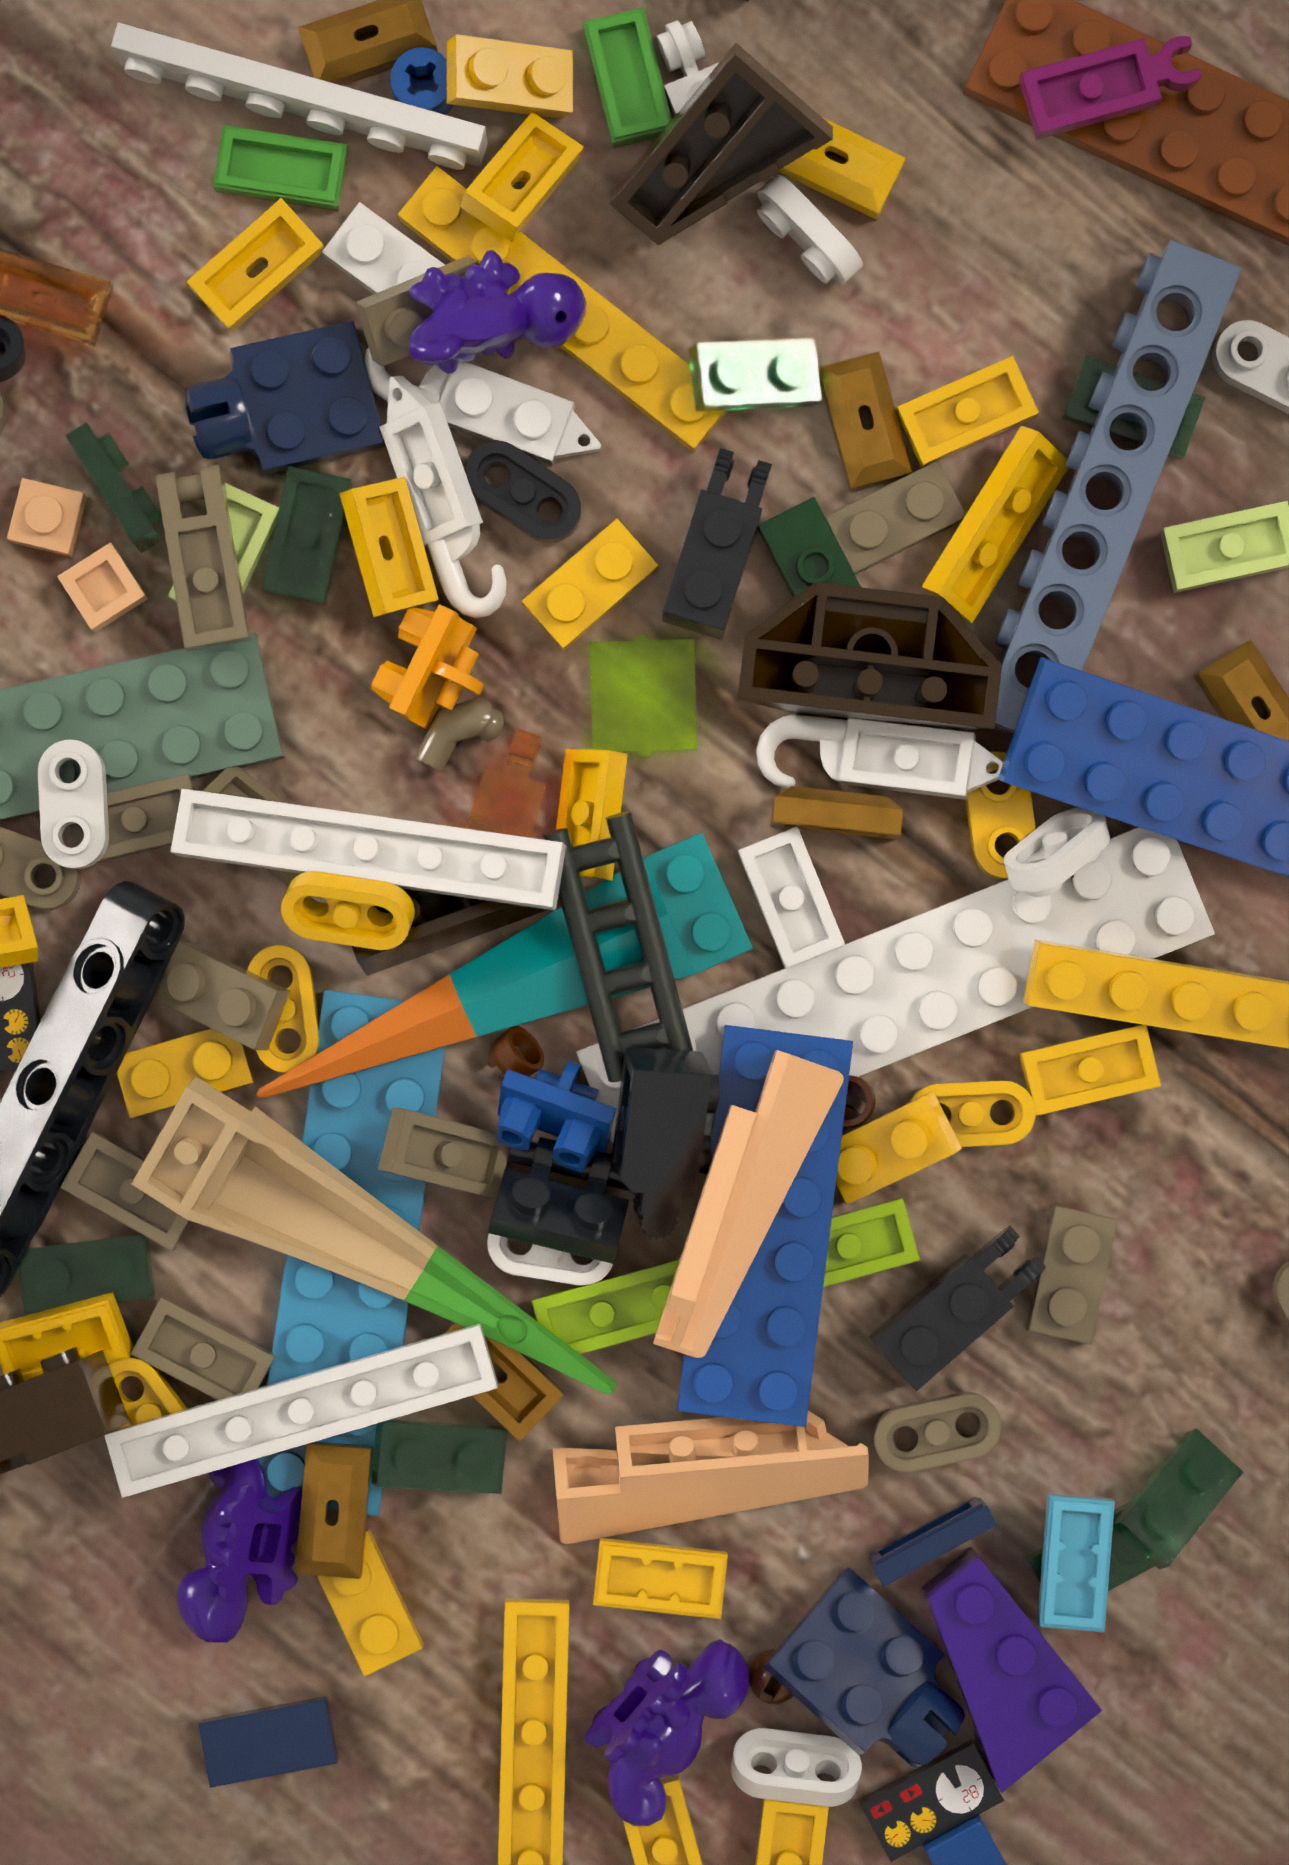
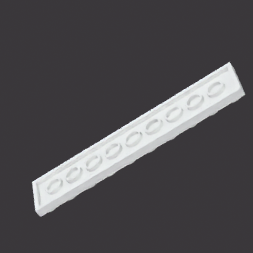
[576,827,1215,1143]

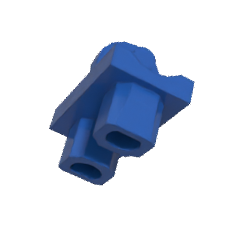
[496,1060,617,1172]

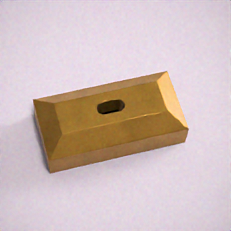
[297,0,438,86]
[817,351,912,493]
[1194,639,1289,741]
[770,786,903,840]
[446,1323,565,1442]
[295,1441,373,1579]

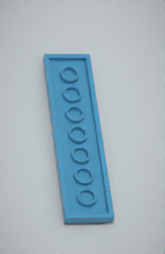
[258,990,446,1516]

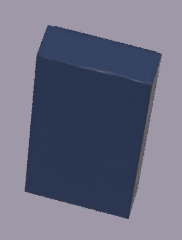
[868,1497,997,1587]
[198,1696,339,1788]

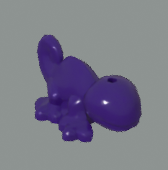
[408,250,587,374]
[177,1458,302,1643]
[584,1639,750,1827]

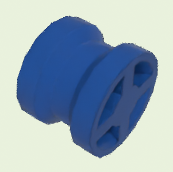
[390,47,453,115]

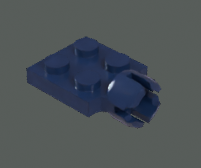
[186,320,385,476]
[762,1567,965,1768]

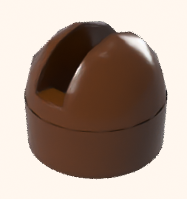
[488,1026,544,1081]
[843,1075,876,1127]
[749,1649,794,1704]

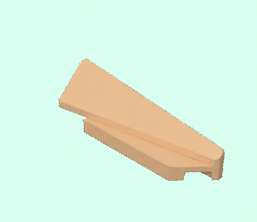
[653,1050,844,1358]
[552,1411,869,1544]

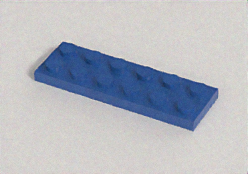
[998,657,1289,877]
[677,1025,853,1427]

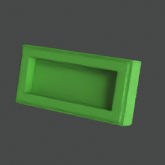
[583,7,672,148]
[213,125,349,211]

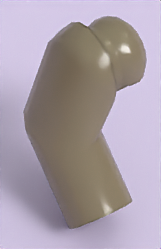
[414,698,504,773]

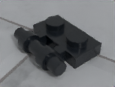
[488,1137,631,1264]

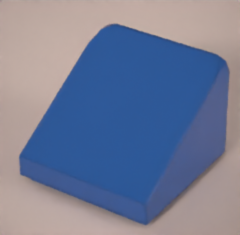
[923,1814,1007,1865]

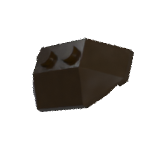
[737,582,1002,730]

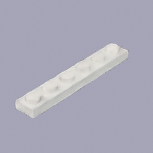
[111,22,488,170]
[171,789,566,910]
[104,1323,499,1498]

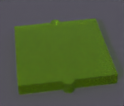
[589,634,698,758]

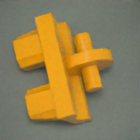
[371,605,485,731]

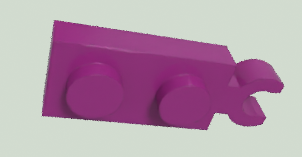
[1019,36,1202,140]

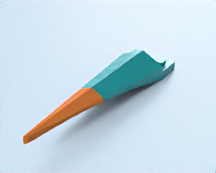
[256,832,753,1098]

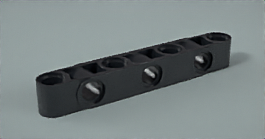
[0,881,185,1297]

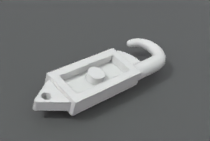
[364,347,601,466]
[379,375,507,618]
[756,714,1004,800]

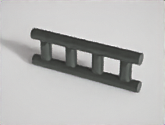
[543,811,693,1082]

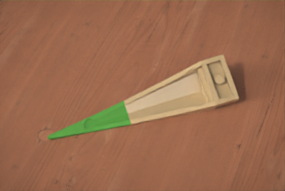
[131,1077,617,1394]

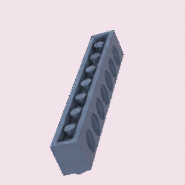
[995,239,1242,736]

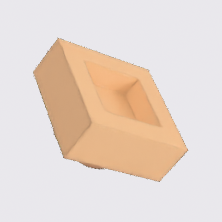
[7,478,87,557]
[57,542,148,633]

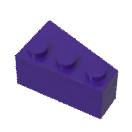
[922,1547,1102,1793]

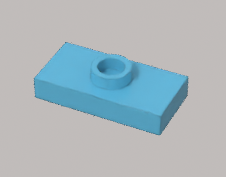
[1037,1493,1115,1632]

